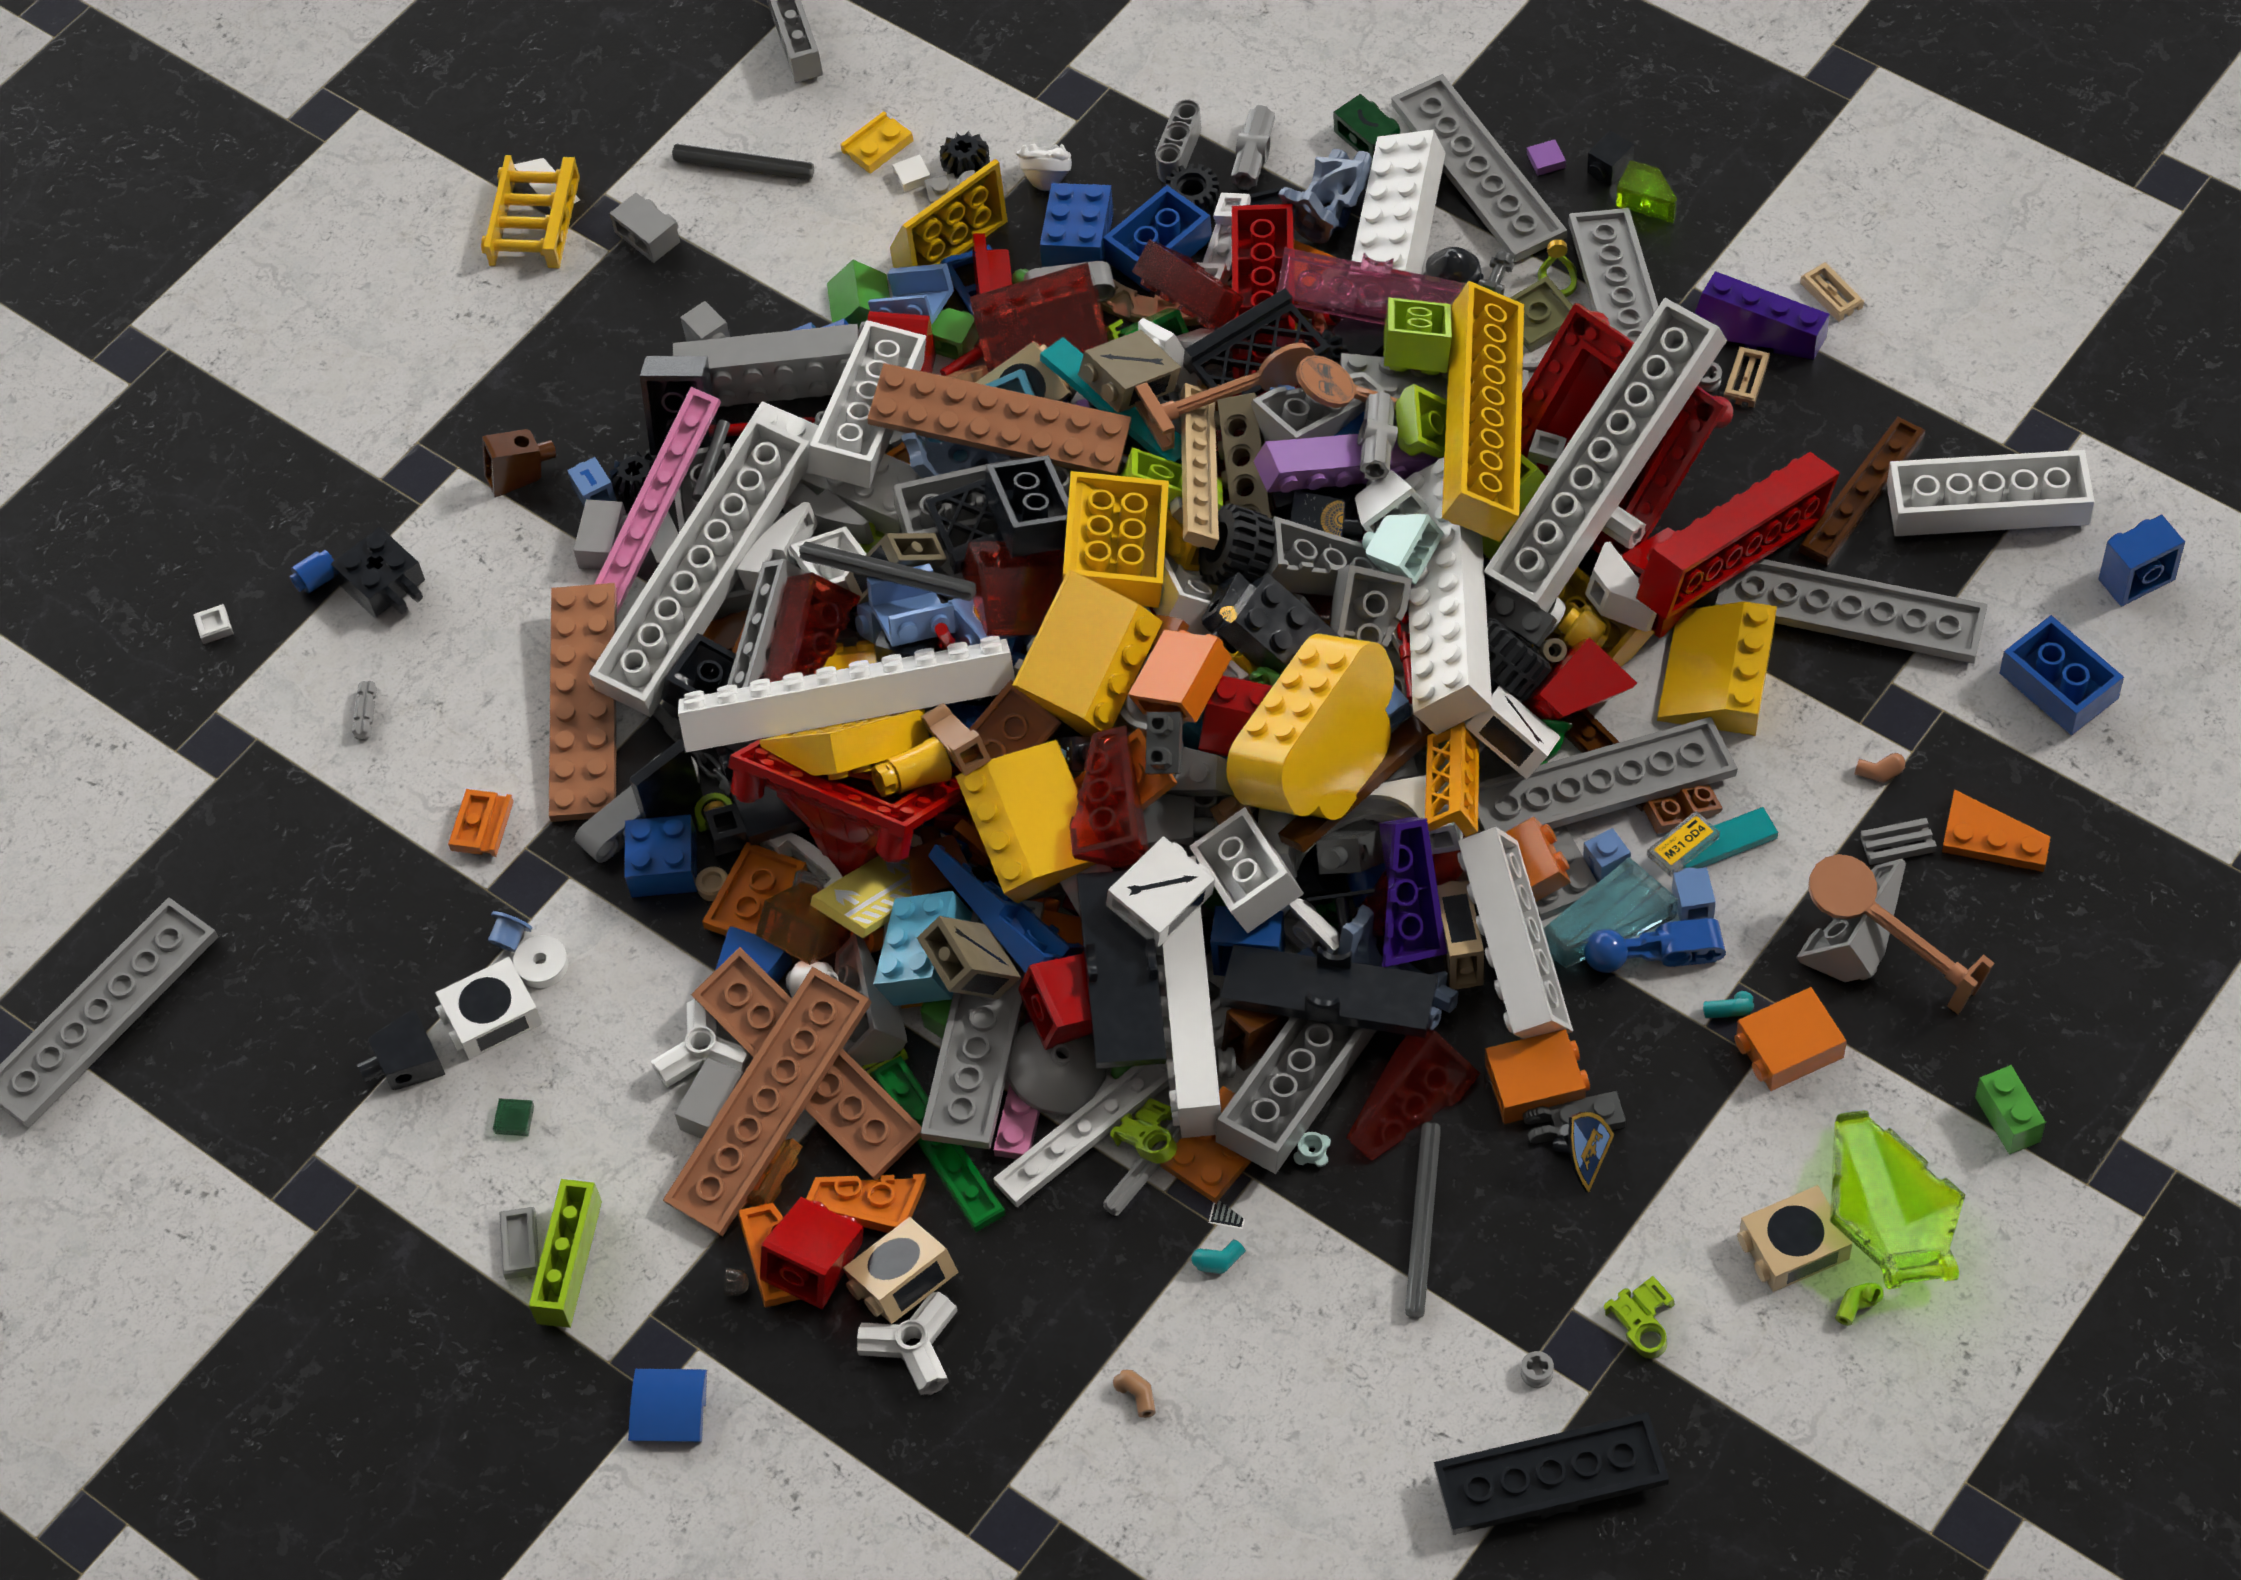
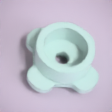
[1294,1132,1331,1167]

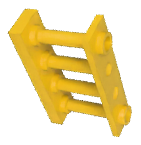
[481,155,580,268]

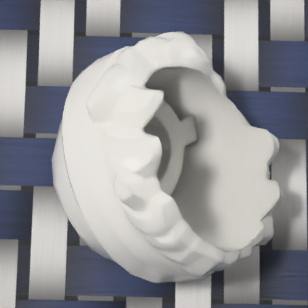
[1016,143,1072,191]

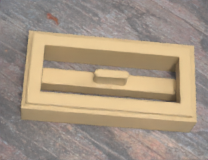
[1800,262,1864,322]
[1724,347,1770,408]

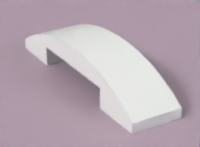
[1189,193,1251,292]
[760,833,842,888]

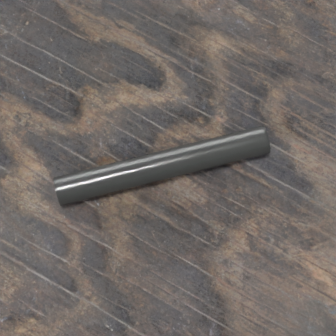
[692,420,730,502]

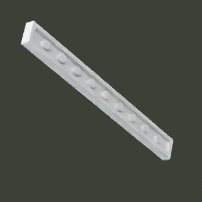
[993,997,1231,1207]

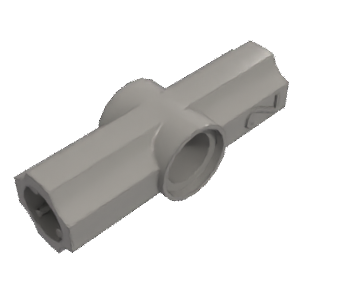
[1231,105,1275,190]
[1357,391,1398,481]

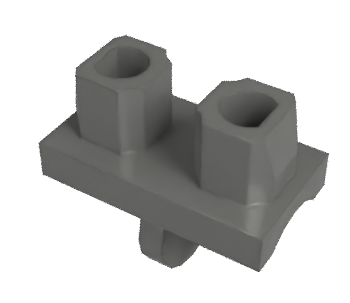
[1145,712,1184,775]

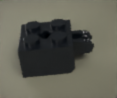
[331,527,425,618]

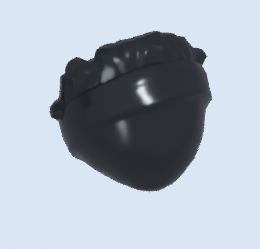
[1422,247,1484,300]

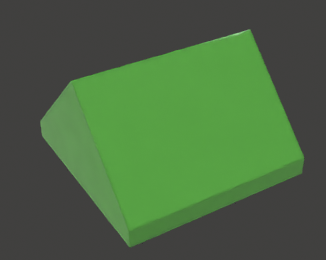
[827,259,890,330]

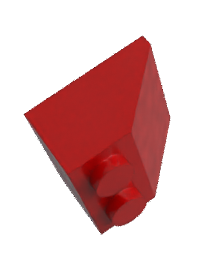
[1198,675,1273,757]

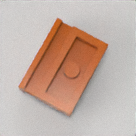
[448,789,514,857]

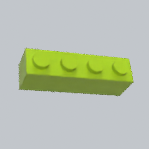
[529,1179,602,1328]

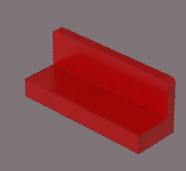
[972,233,1016,322]

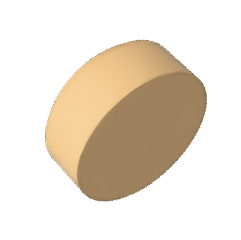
[696,867,728,901]

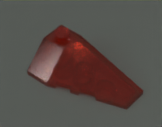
[1069,725,1149,868]
[1346,1028,1481,1160]

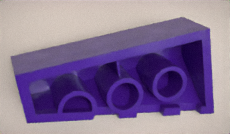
[1694,271,1830,359]
[1379,817,1447,967]

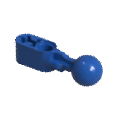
[1584,918,1726,973]

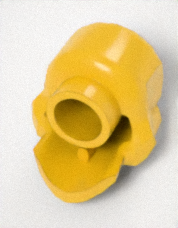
[1553,603,1608,649]

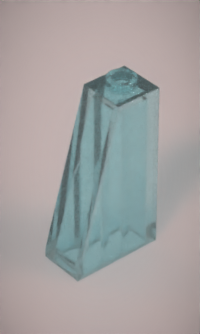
[1543,857,1678,968]

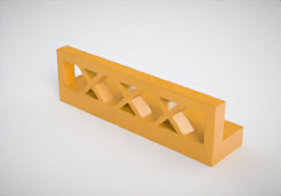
[1425,722,1479,837]

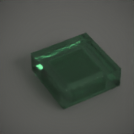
[493,1098,535,1136]

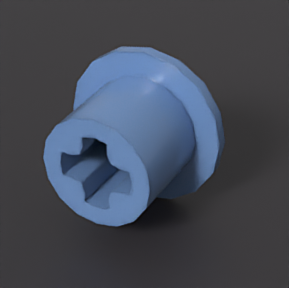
[488,911,532,952]

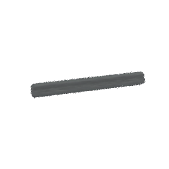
[672,143,814,180]

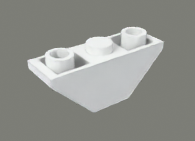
[1585,542,1657,632]

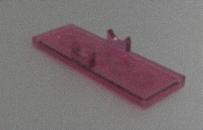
[1277,248,1467,325]

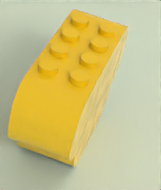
[1226,634,1394,820]

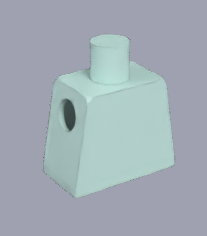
[1362,514,1444,585]

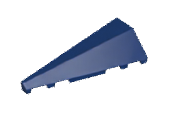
[928,844,1084,973]

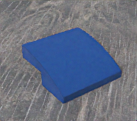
[628,1369,707,1442]

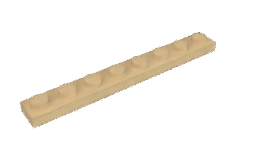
[1180,383,1219,550]

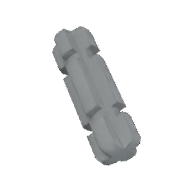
[352,681,377,740]

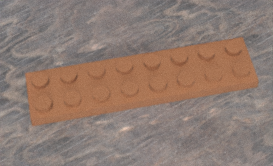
[867,363,1132,476]
[549,583,617,822]
[691,947,922,1180]
[663,966,872,1237]

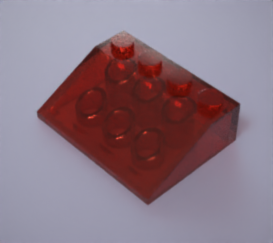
[970,262,1109,373]
[961,541,1065,636]

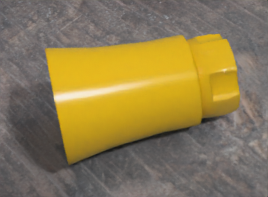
[871,737,952,797]

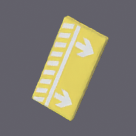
[810,855,912,938]

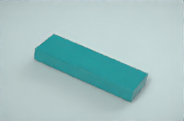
[1679,807,1779,869]

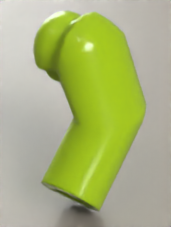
[1835,1283,1884,1326]

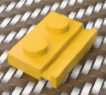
[840,111,914,174]

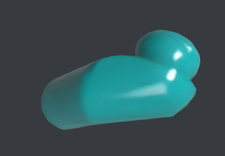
[1703,991,1754,1018]
[1191,1239,1246,1274]

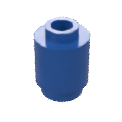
[289,550,335,594]

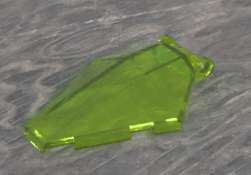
[1830,1110,1966,1289]

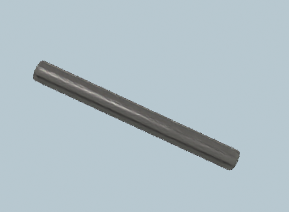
[799,542,977,601]
[1405,1122,1441,1318]

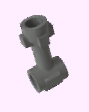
[1478,251,1514,295]

